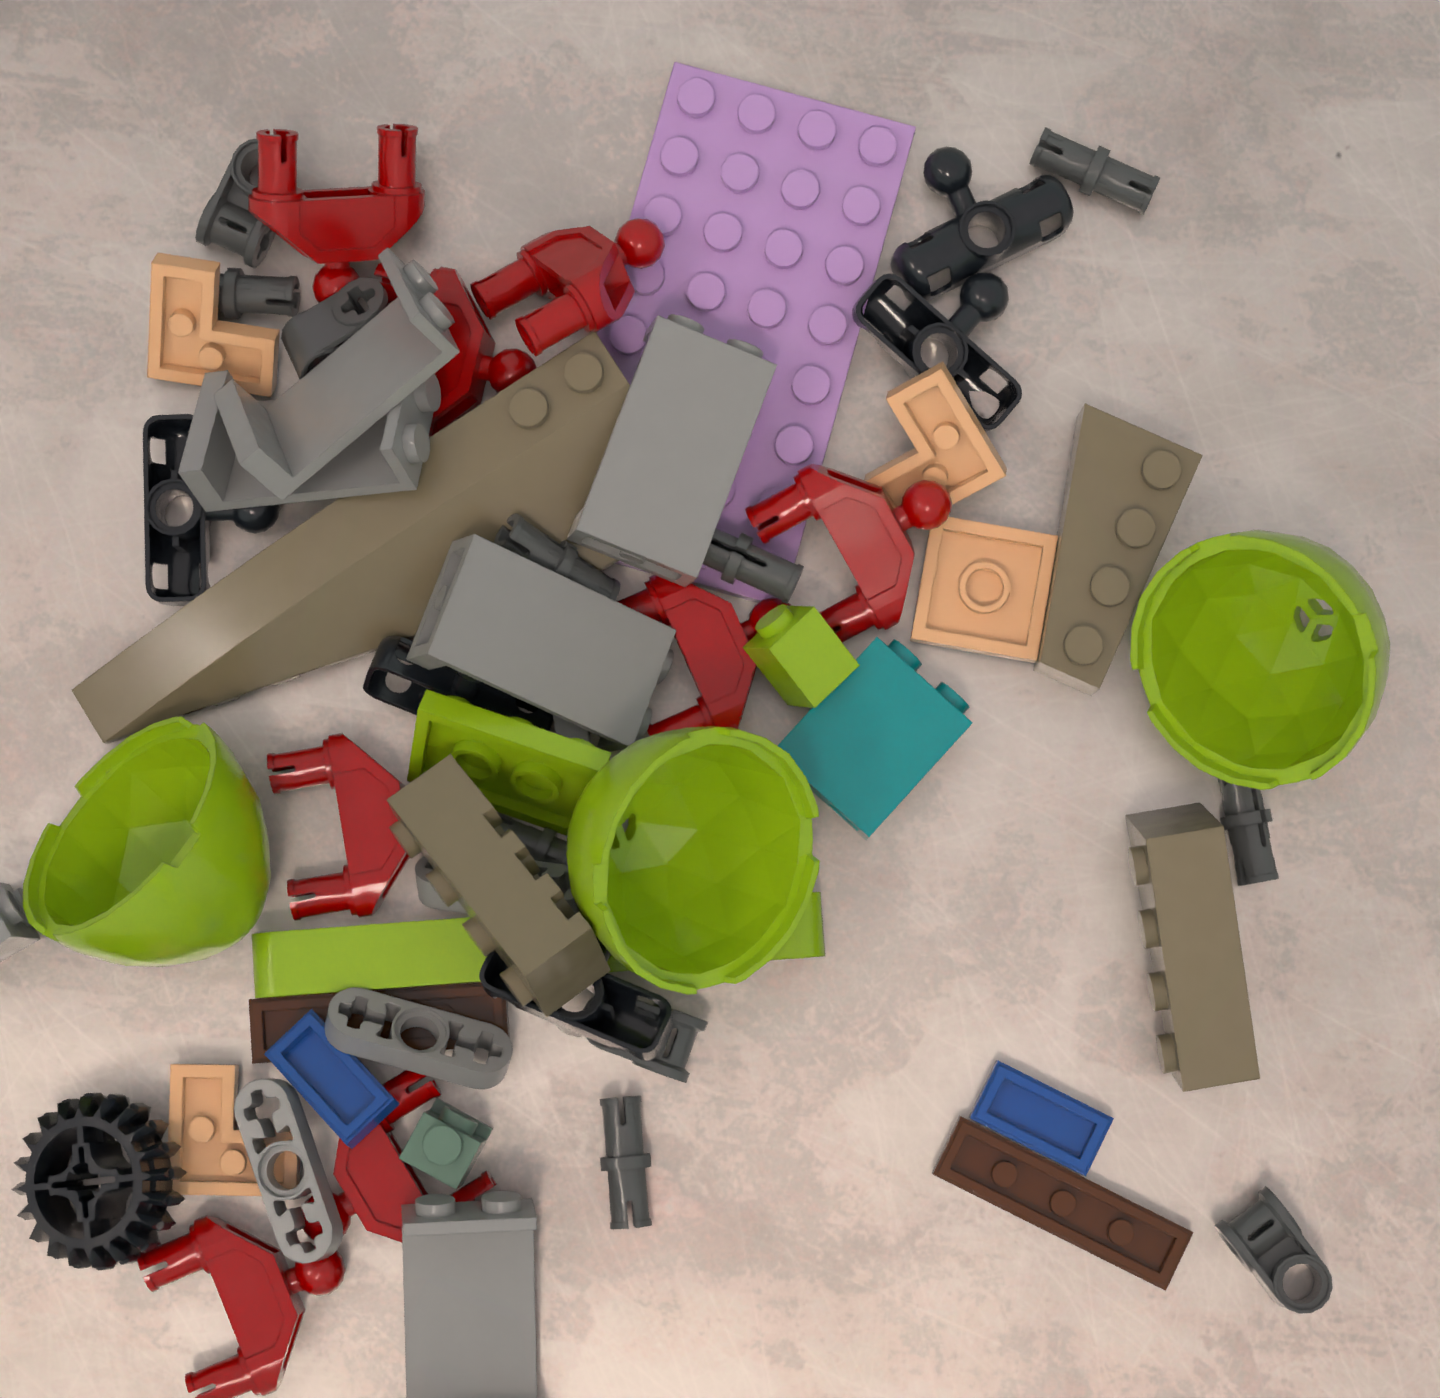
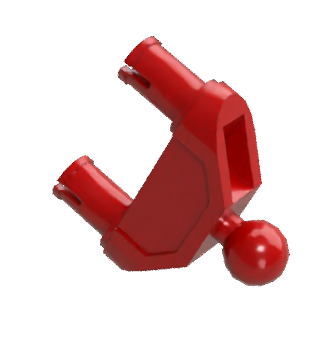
[248,124,425,303]
[470,218,665,356]
[374,262,537,438]
[745,464,952,643]
[617,575,792,736]
[267,733,410,921]
[301,1070,501,1242]
[137,1215,345,1398]

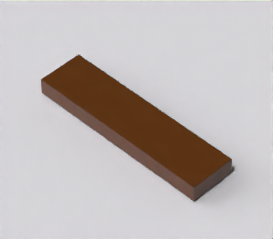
[249,983,510,1064]
[932,1115,1194,1291]

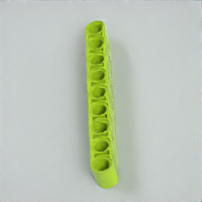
[251,892,825,998]

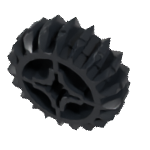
[11,1093,187,1271]

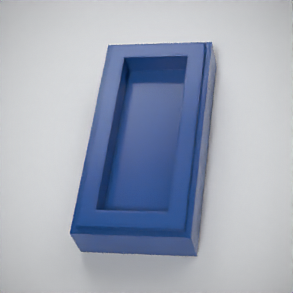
[264,1009,400,1149]
[968,1060,1114,1176]

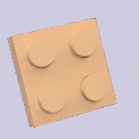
[910,517,1058,663]

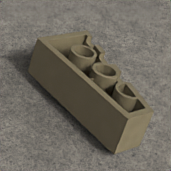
[1033,403,1203,696]
[387,754,611,1018]
[1125,802,1260,1092]

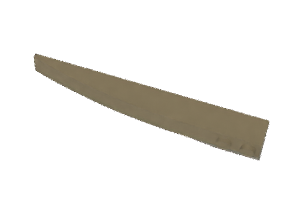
[72,332,630,744]

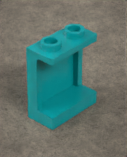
[778,637,973,840]

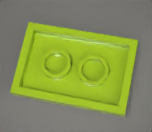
[407,689,612,836]

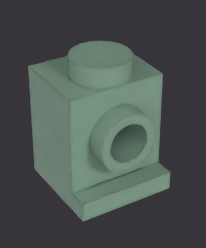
[399,1098,493,1190]

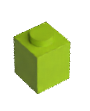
[742,604,860,708]

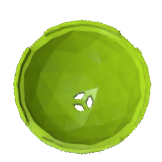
[1130,530,1390,790]
[23,716,271,967]
[566,726,820,995]

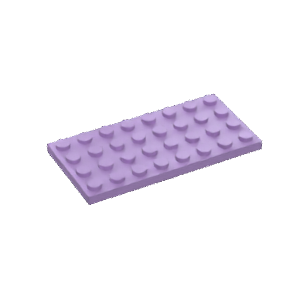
[597,62,916,603]

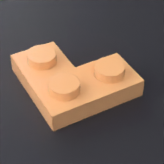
[147,252,280,397]
[864,362,1007,508]
[168,1064,300,1196]

